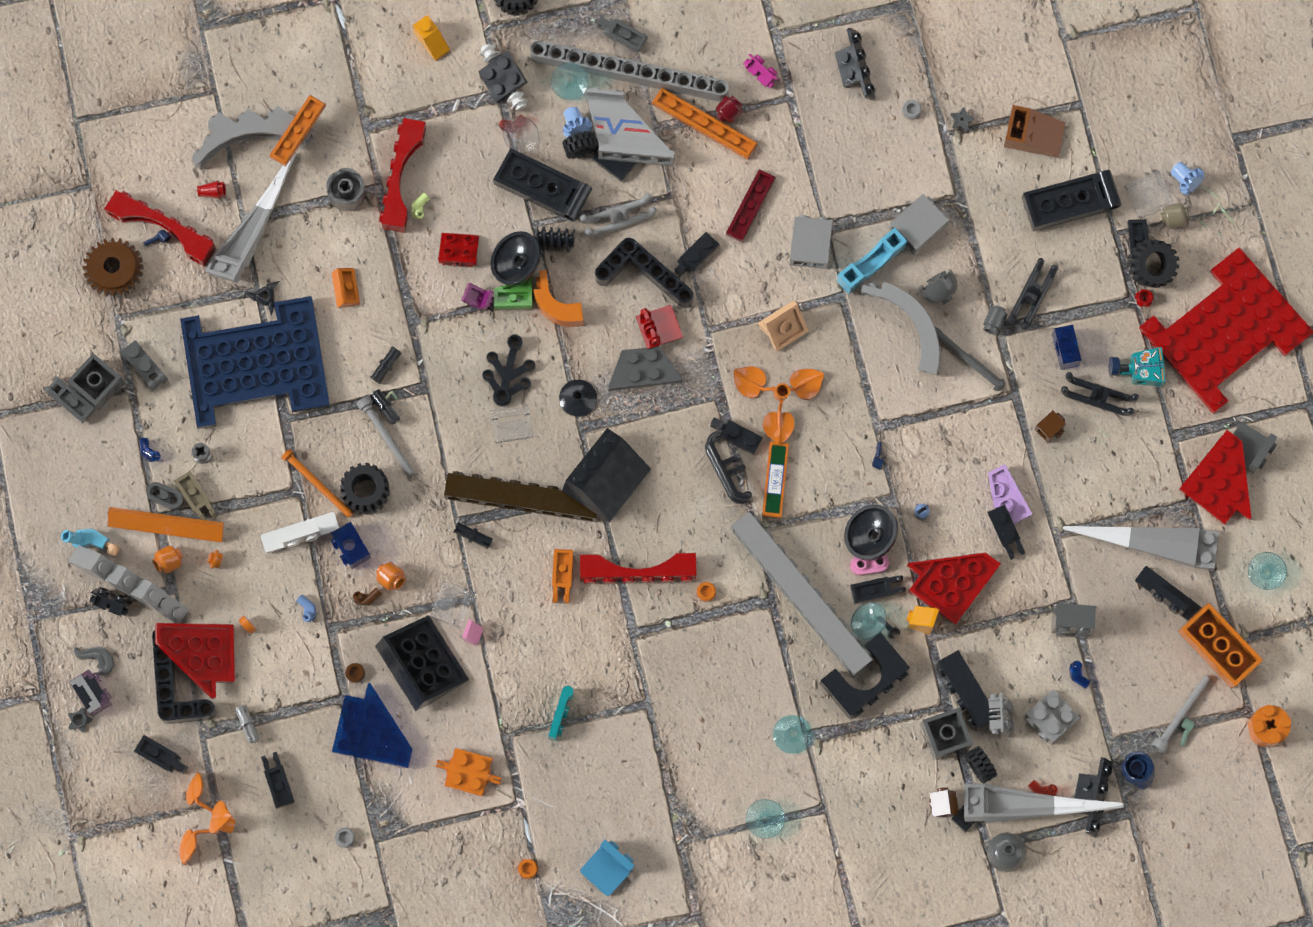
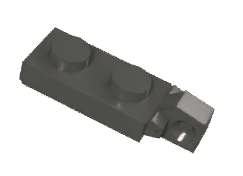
[597,17,648,54]

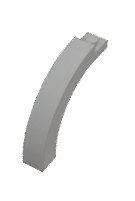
[861,282,941,376]

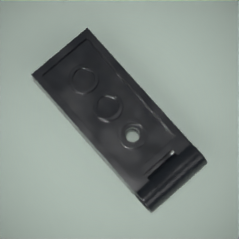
[493,148,592,222]
[1022,170,1122,232]

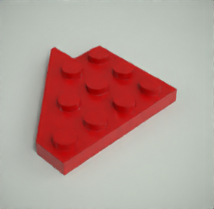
[1179,430,1252,525]
[906,552,1001,625]
[155,623,235,699]

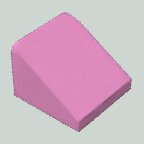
[463,620,483,645]

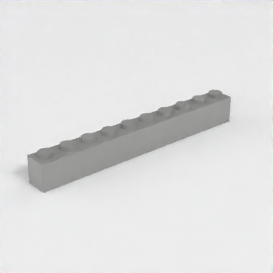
[731,512,872,677]

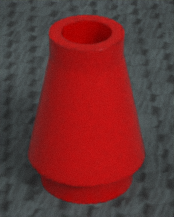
[197,180,226,199]

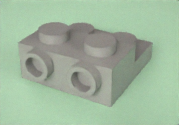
[1024,690,1080,745]

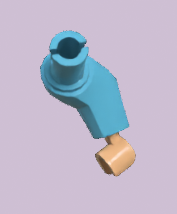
[61,529,119,556]

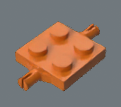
[436,748,502,796]

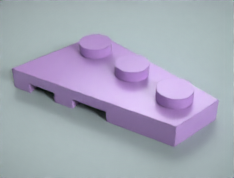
[988,464,1032,525]

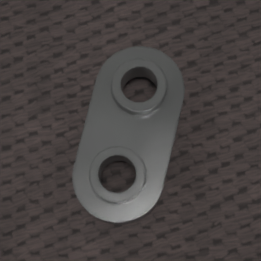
[146,482,184,510]

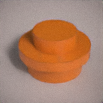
[207,550,223,569]

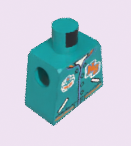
[1120,347,1166,387]

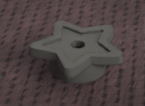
[950,107,974,131]
[68,708,93,733]

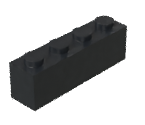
[936,650,997,731]

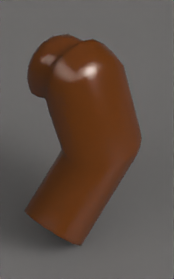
[353,587,382,606]

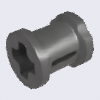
[192,443,211,464]

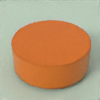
[697,582,716,602]
[239,615,257,634]
[518,859,538,879]

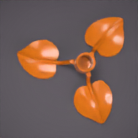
[733,366,824,444]
[179,772,235,865]

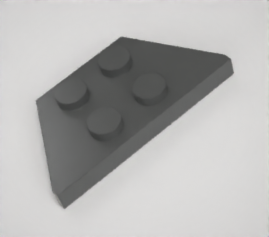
[608,346,682,391]

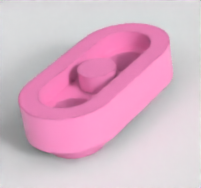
[850,555,889,576]

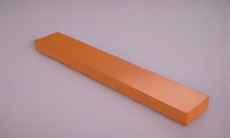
[652,88,758,160]
[108,507,224,543]

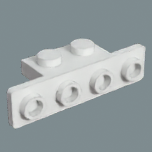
[261,512,339,553]

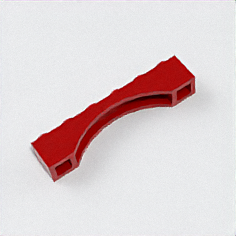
[379,118,426,233]
[104,190,216,267]
[580,553,697,584]

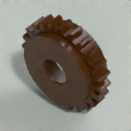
[83,238,144,298]

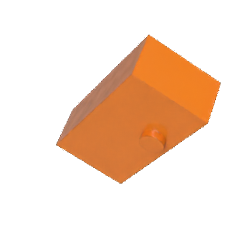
[1177,603,1263,688]

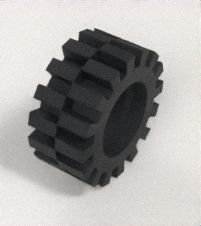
[562,131,599,159]
[965,746,997,784]

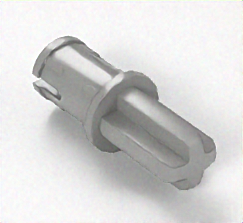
[235,705,259,744]

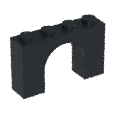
[819,632,910,719]

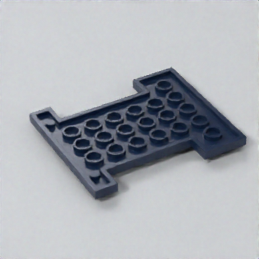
[180,296,330,429]

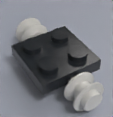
[478,43,528,111]

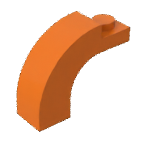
[534,270,583,327]

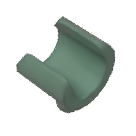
[1180,718,1194,746]

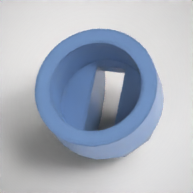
[914,504,930,520]

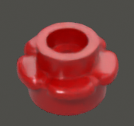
[1135,289,1154,307]

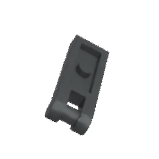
[120,340,168,392]
[43,376,96,423]

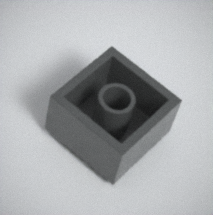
[67,353,125,411]
[1051,603,1096,639]
[921,708,973,760]

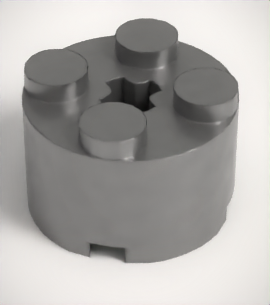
[326,168,366,211]

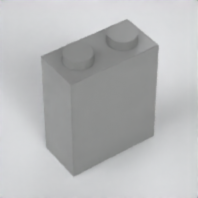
[889,194,949,255]
[789,215,832,269]

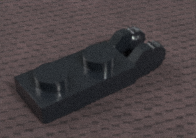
[987,504,1025,560]
[850,575,906,605]
[261,751,295,809]

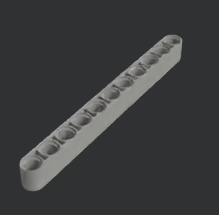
[530,41,729,102]

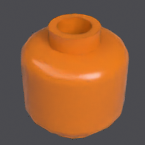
[152,545,183,574]
[376,562,405,591]

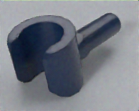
[143,230,171,246]
[872,442,885,470]

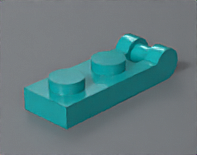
[548,686,574,741]

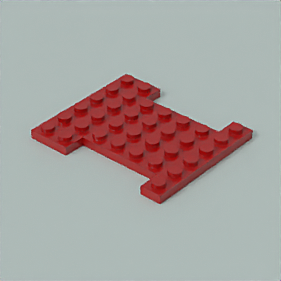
[1138,247,1313,414]

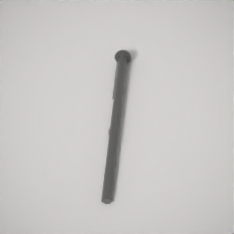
[935,327,1005,391]

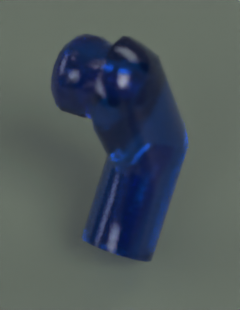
[139,438,161,462]
[1069,660,1091,689]

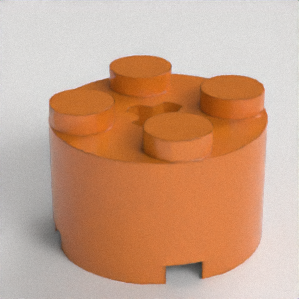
[1248,705,1291,747]

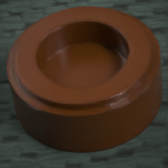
[345,663,365,683]

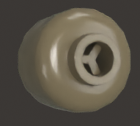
[1161,203,1190,229]

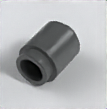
[983,305,1008,335]

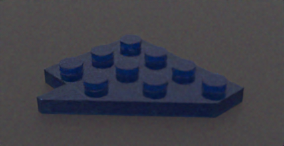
[332,683,413,769]

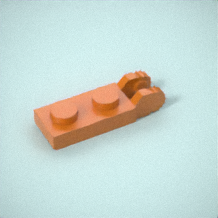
[552,549,573,604]

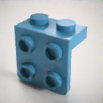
[580,839,635,896]

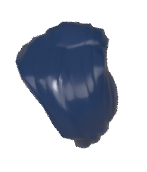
[1122,751,1155,790]

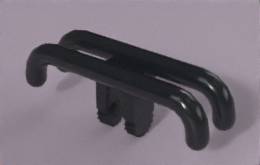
[1007,258,1058,331]
[1061,372,1139,416]
[705,431,752,504]

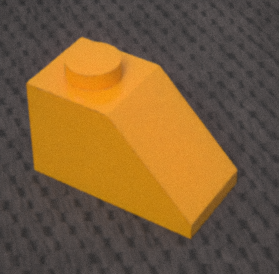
[412,15,450,61]
[906,606,939,635]

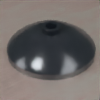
[490,231,541,286]
[844,505,898,561]

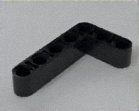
[595,237,694,308]
[152,630,217,724]

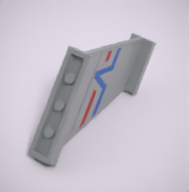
[586,88,674,166]

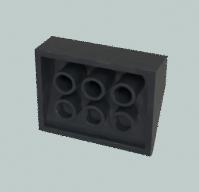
[562,428,651,523]
[375,615,469,711]

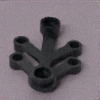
[482,334,535,407]

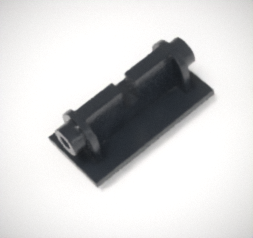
[90,587,132,617]

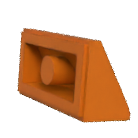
[332,268,360,308]

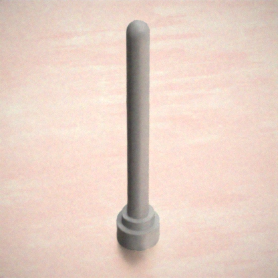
[356,396,414,476]
[1151,675,1211,754]

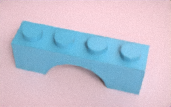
[837,228,907,294]

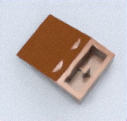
[1003,105,1065,158]

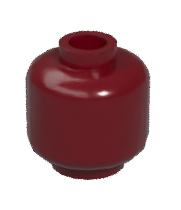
[716,95,743,123]

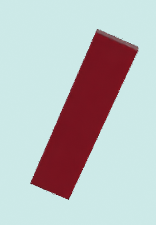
[726,169,776,243]

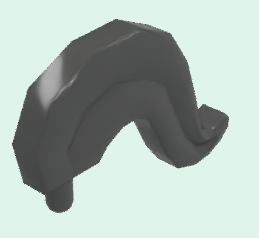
[74,646,114,676]

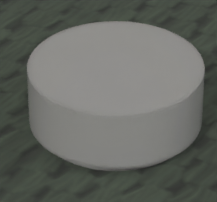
[902,100,921,120]
[335,828,355,848]

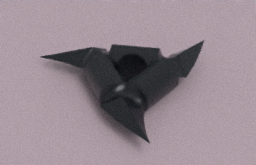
[244,281,280,316]

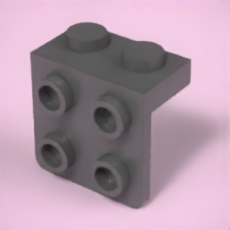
[1233,423,1277,474]

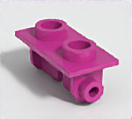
[743,54,781,89]

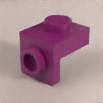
[461,283,494,310]

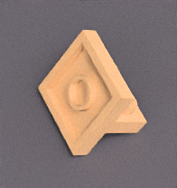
[758,301,808,351]

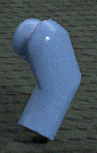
[296,594,316,622]

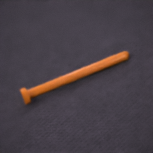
[281,449,353,518]

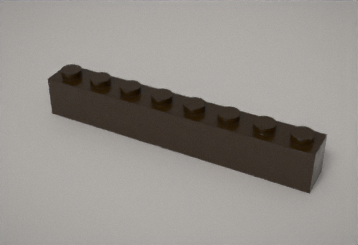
[444,471,598,522]

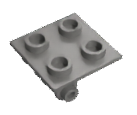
[989,693,1014,738]

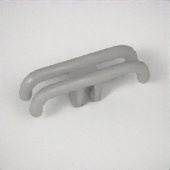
[580,193,657,237]

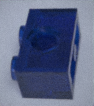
[1052,324,1082,370]
[330,522,371,569]

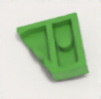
[494,276,532,309]

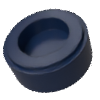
[1108,357,1120,376]

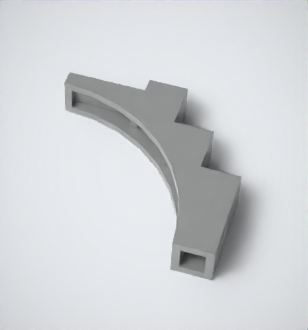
[192,106,316,170]
[68,545,189,623]

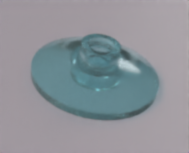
[551,62,588,100]
[1248,552,1287,590]
[851,602,887,639]
[773,715,812,754]
[746,799,785,839]

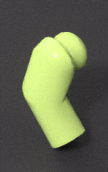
[411,193,430,220]

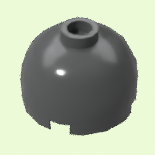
[919,269,958,304]
[987,832,1026,872]

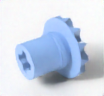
[563,107,592,137]
[1171,162,1205,195]

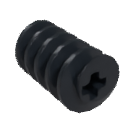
[536,226,575,252]

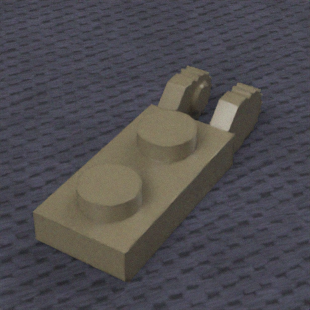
[174,471,218,520]

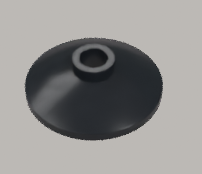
[559,379,597,417]

